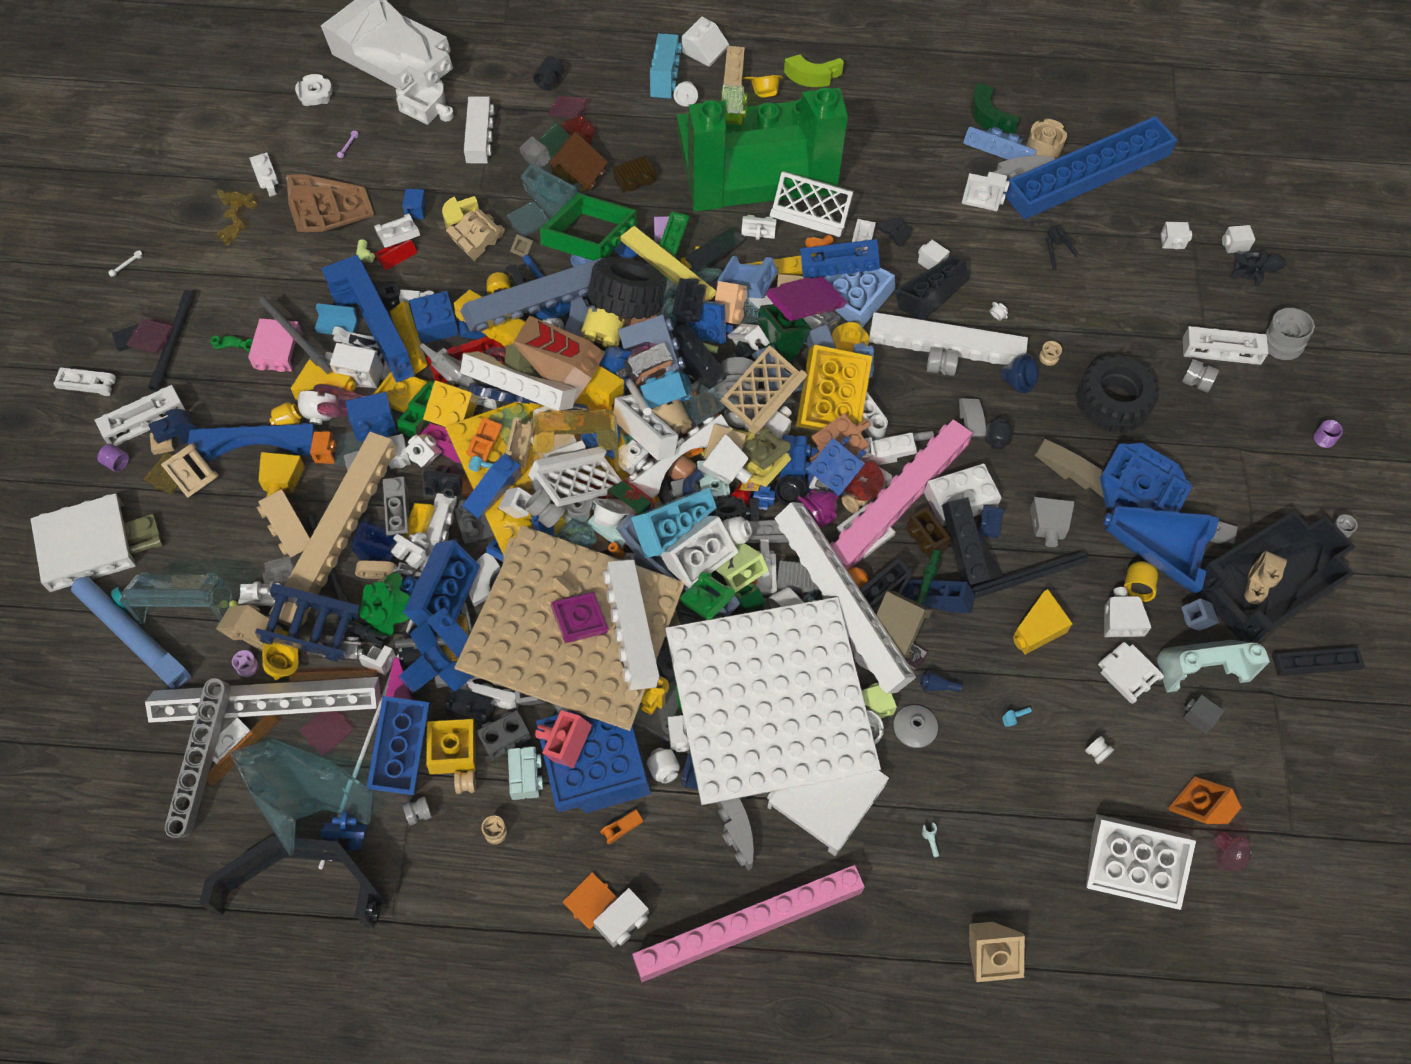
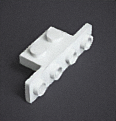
[420,493,457,567]

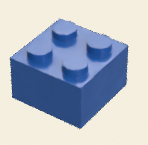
[409,291,459,344]
[345,392,398,442]

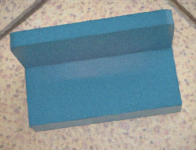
[315,303,359,335]

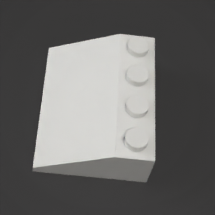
[1086,814,1196,910]

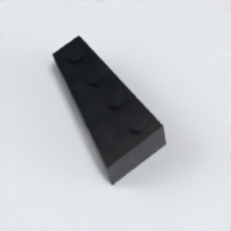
[895,255,969,320]

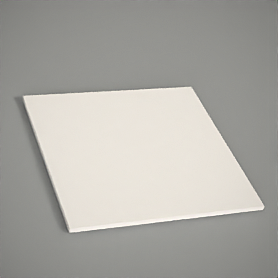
[665,597,881,805]

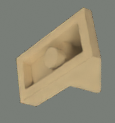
[536,577,579,615]

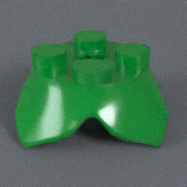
[359,572,410,636]

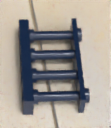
[255,583,360,662]

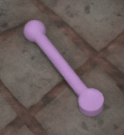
[337,131,359,158]

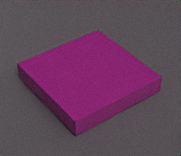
[551,592,608,644]

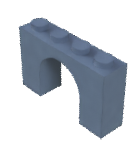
[618,315,692,399]
[751,325,836,398]

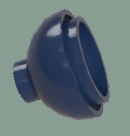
[1002,354,1038,393]

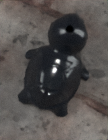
[1232,250,1286,286]

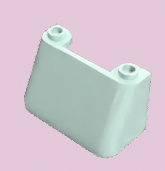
[1157,640,1270,692]

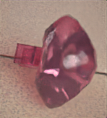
[1214,831,1251,871]

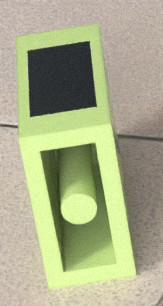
[711,543,768,593]

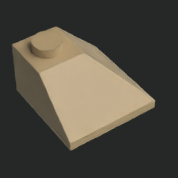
[969,922,1025,982]

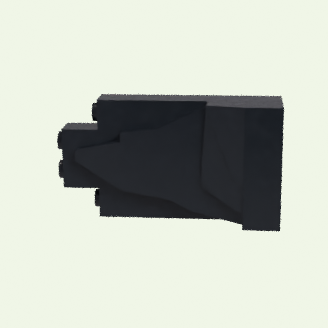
[1197,511,1356,644]

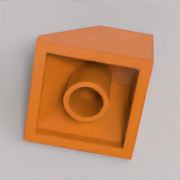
[1168,777,1242,824]

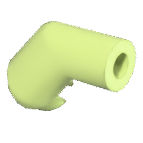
[356,240,375,263]

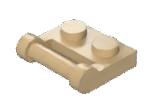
[161,442,219,498]

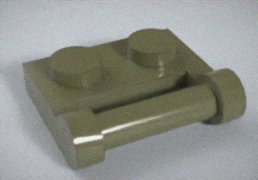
[742,427,790,470]
[124,514,163,555]

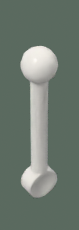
[109,251,143,277]

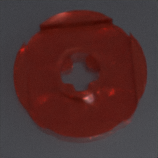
[559,116,594,145]
[844,461,884,501]

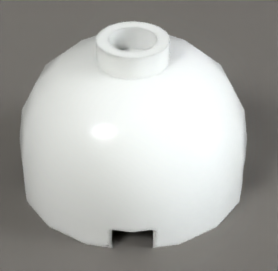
[298,391,340,425]

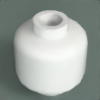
[722,516,752,545]
[647,748,680,783]

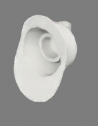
[593,498,637,526]

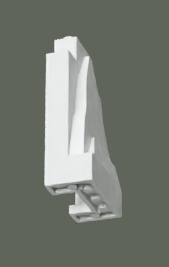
[321,0,453,91]

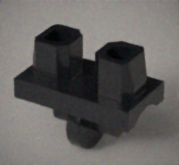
[423,466,462,498]

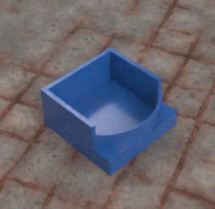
[536,711,651,813]

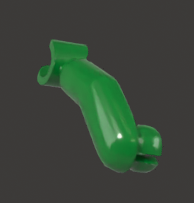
[210,336,253,353]

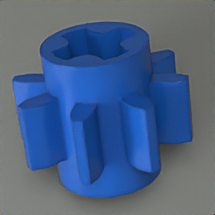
[753,484,775,510]

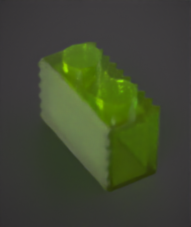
[721,85,747,125]

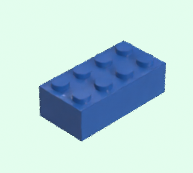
[403,540,480,637]
[366,696,431,795]

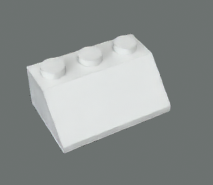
[661,516,739,588]

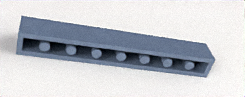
[460,258,601,332]

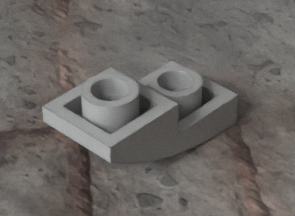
[959,398,986,437]

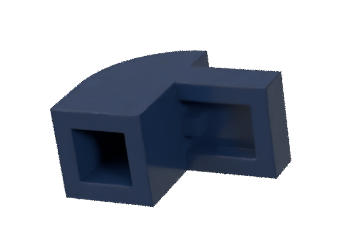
[148,409,197,444]

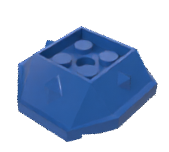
[1100,443,1192,512]

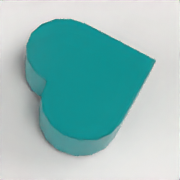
[111,587,134,612]

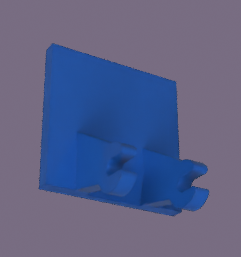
[807,436,866,496]

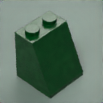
[758,304,812,364]

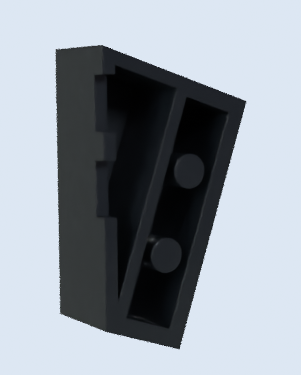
[859,557,913,615]

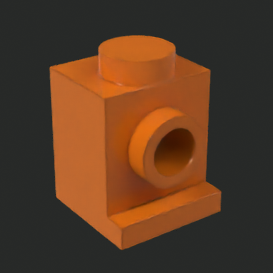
[310,431,337,464]

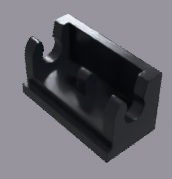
[672,278,707,323]
[444,688,495,726]

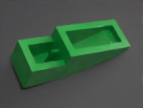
[398,381,434,438]

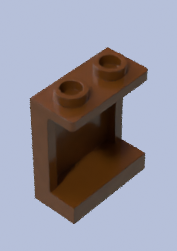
[549,132,608,192]

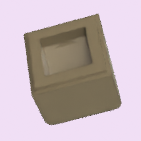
[510,234,537,257]

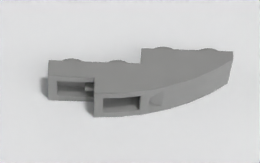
[987,156,1055,181]
[716,798,754,870]

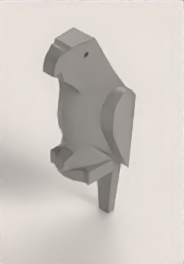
[420,343,477,390]

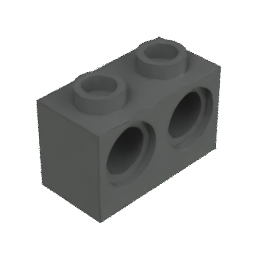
[476,710,531,761]

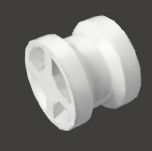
[1085,736,1114,764]

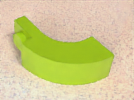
[784,54,844,87]

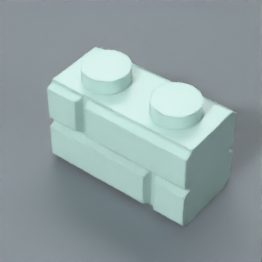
[508,747,543,800]

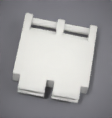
[1098,642,1164,704]

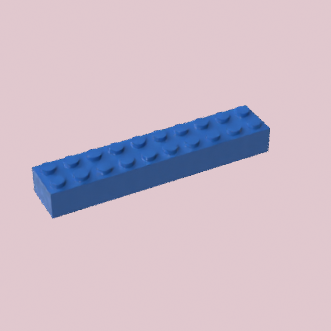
[1004,116,1177,220]

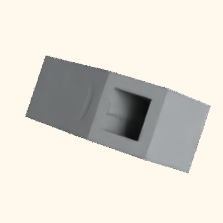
[383,477,409,535]

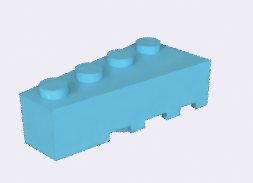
[650,33,682,98]
[631,488,717,558]

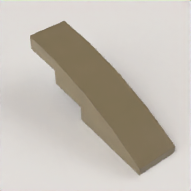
[1035,439,1104,498]

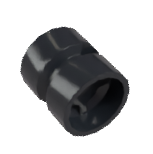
[533,56,564,91]

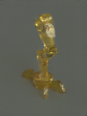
[216,189,258,245]

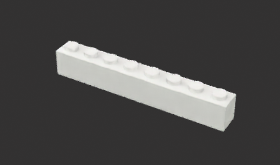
[869,312,1028,365]

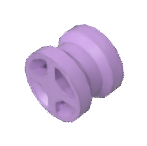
[232,650,259,677]

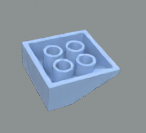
[824,268,895,328]

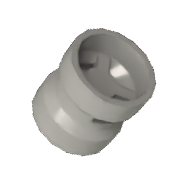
[1333,514,1357,538]
[402,796,432,826]

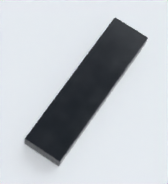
[685,227,746,272]
[1272,647,1365,676]

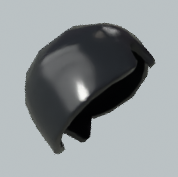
[774,475,807,506]

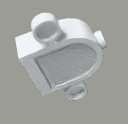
[396,79,454,125]

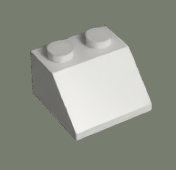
[682,17,729,67]

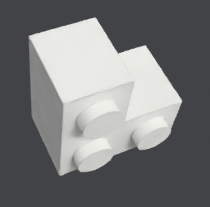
[330,343,384,389]

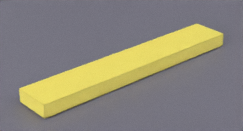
[621,226,716,301]

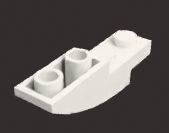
[861,433,917,465]

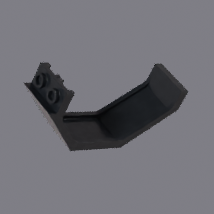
[199,836,387,928]

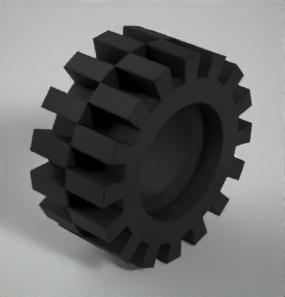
[709,495,746,522]

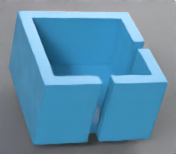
[640,370,695,410]

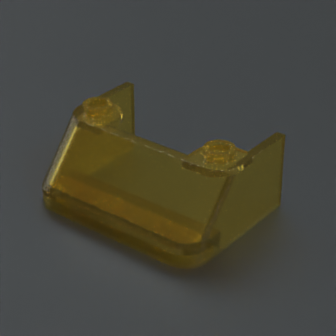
[533,409,619,472]

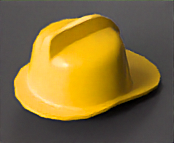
[742,75,783,98]
[262,630,298,680]

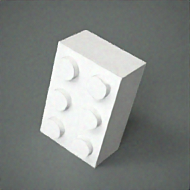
[924,464,1002,527]

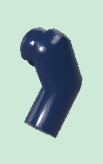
[682,469,704,495]

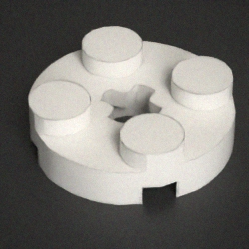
[295,74,332,106]

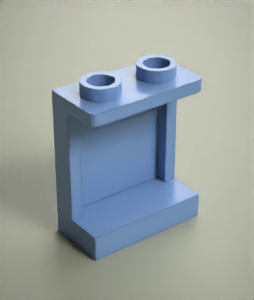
[717,256,778,299]

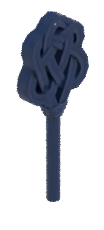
[468,383,588,413]

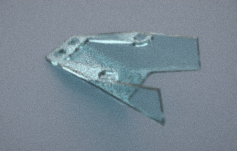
[231,739,373,856]

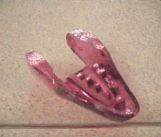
[313,384,365,418]

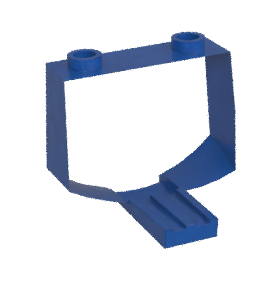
[398,608,474,694]

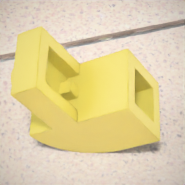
[442,196,479,229]

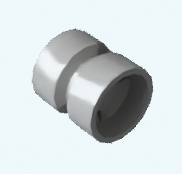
[926,347,959,376]
[1181,359,1219,393]
[524,488,566,528]
[563,491,592,528]

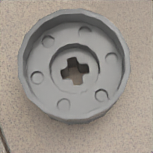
[1265,308,1315,360]
[716,357,760,406]

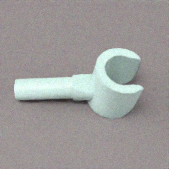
[922,823,939,858]

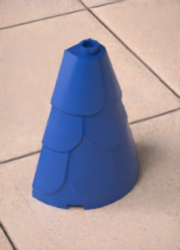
[1103,506,1219,593]

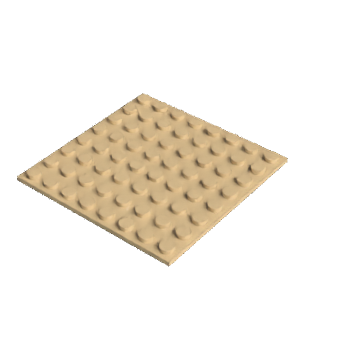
[455,525,684,731]

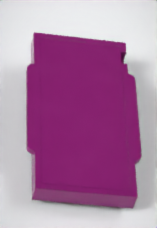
[766,277,847,321]

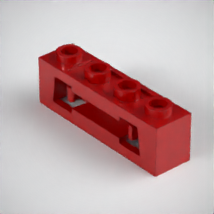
[427,336,506,383]

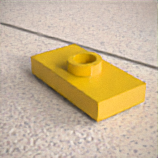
[402,503,435,542]

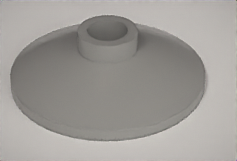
[893,705,938,748]

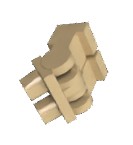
[446,209,505,261]

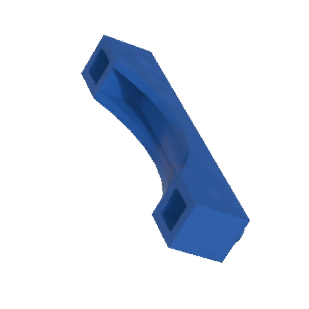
[188,423,317,461]

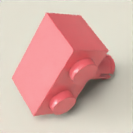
[536,710,592,768]

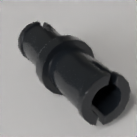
[346,619,390,648]

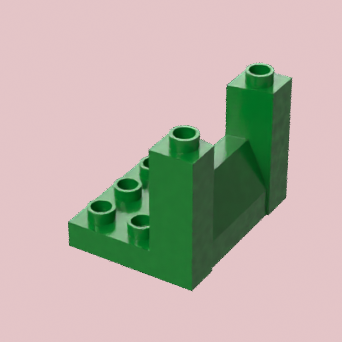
[677,88,848,211]

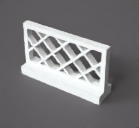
[770,171,854,237]
[528,446,622,507]

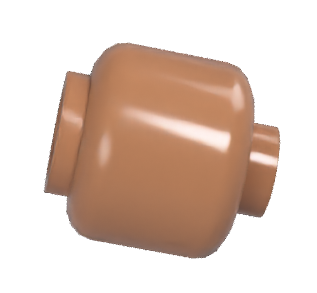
[668,455,697,481]

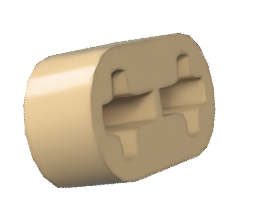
[355,561,397,579]

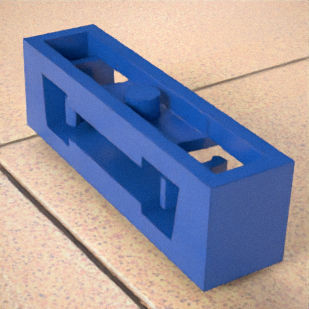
[800,239,880,279]

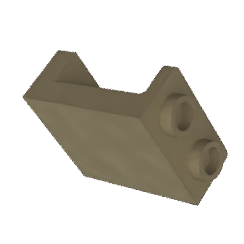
[876,591,932,658]

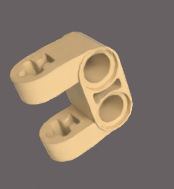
[1244,551,1287,605]

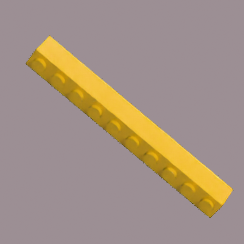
[454,290,624,408]

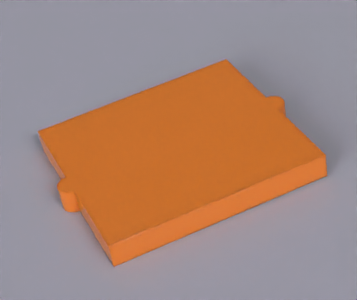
[563,872,618,930]

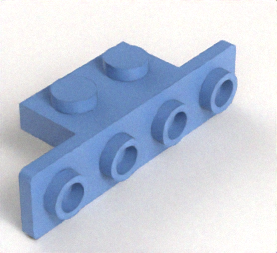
[963,126,1036,160]

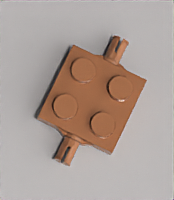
[809,413,871,463]

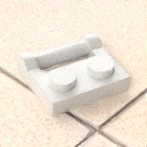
[374,213,420,248]

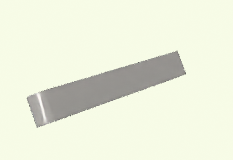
[165,678,231,838]

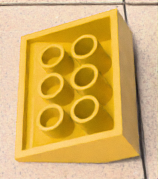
[796,345,872,431]

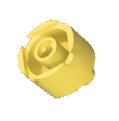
[581,308,626,349]

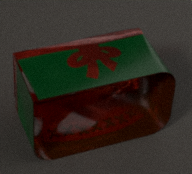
[607,479,654,518]

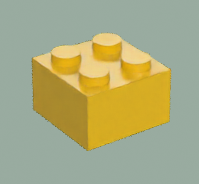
[423,381,479,426]
[427,719,476,774]

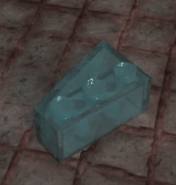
[521,164,578,218]

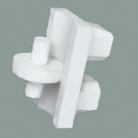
[741,215,776,240]
[391,532,429,569]
[238,581,280,607]

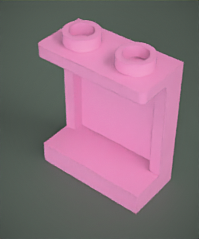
[248,319,303,372]

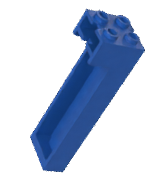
[321,255,415,383]

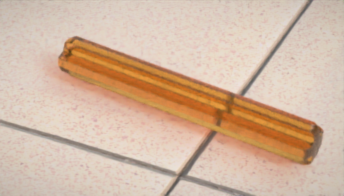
[289,670,378,682]
[207,715,278,785]

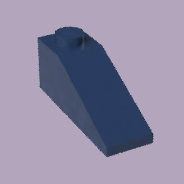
[903,580,975,613]

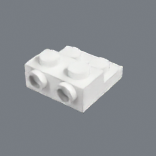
[962,172,1009,211]

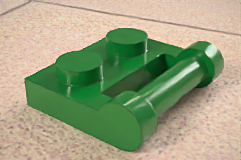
[680,571,735,620]

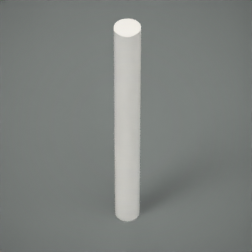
[625,378,652,416]

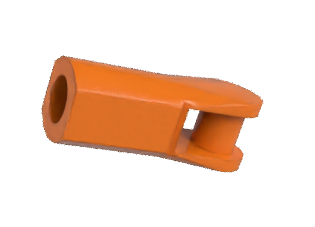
[600,809,643,845]

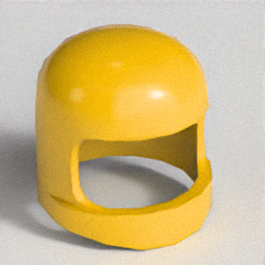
[1124,561,1158,602]

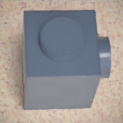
[1181,599,1219,631]

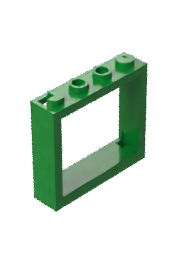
[540,193,638,261]

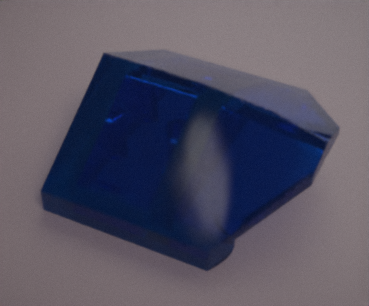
[351,521,402,562]

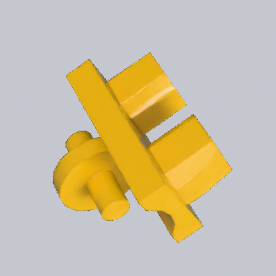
[640,677,669,716]

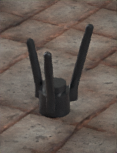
[1045,225,1079,270]

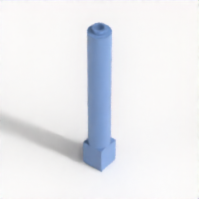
[71,576,192,690]

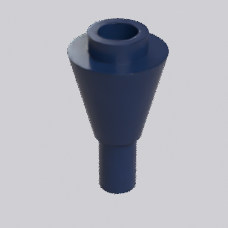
[920,670,962,692]

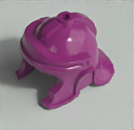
[796,490,838,529]

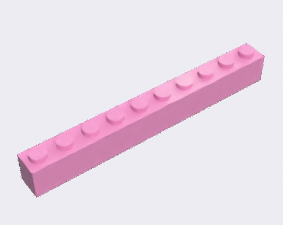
[830,420,973,570]
[633,865,865,982]

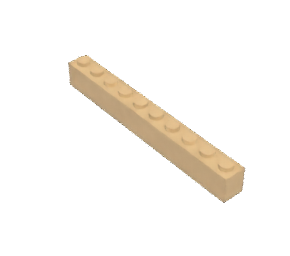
[269,432,397,629]

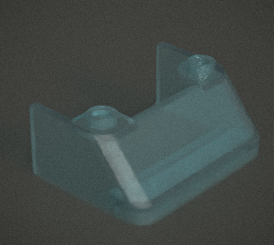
[120,572,232,624]

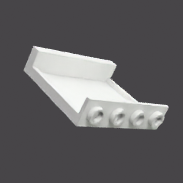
[31,494,136,592]
[767,770,889,856]

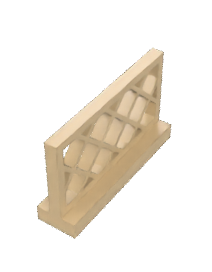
[720,345,807,435]

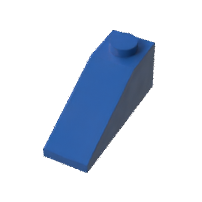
[462,453,521,519]

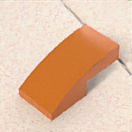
[466,418,503,462]

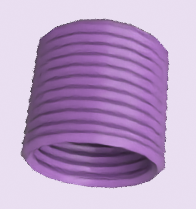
[1314,420,1343,448]
[97,444,129,472]

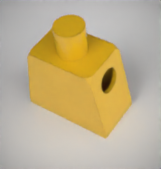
[259,452,305,497]

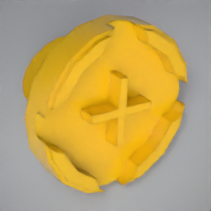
[831,322,869,352]

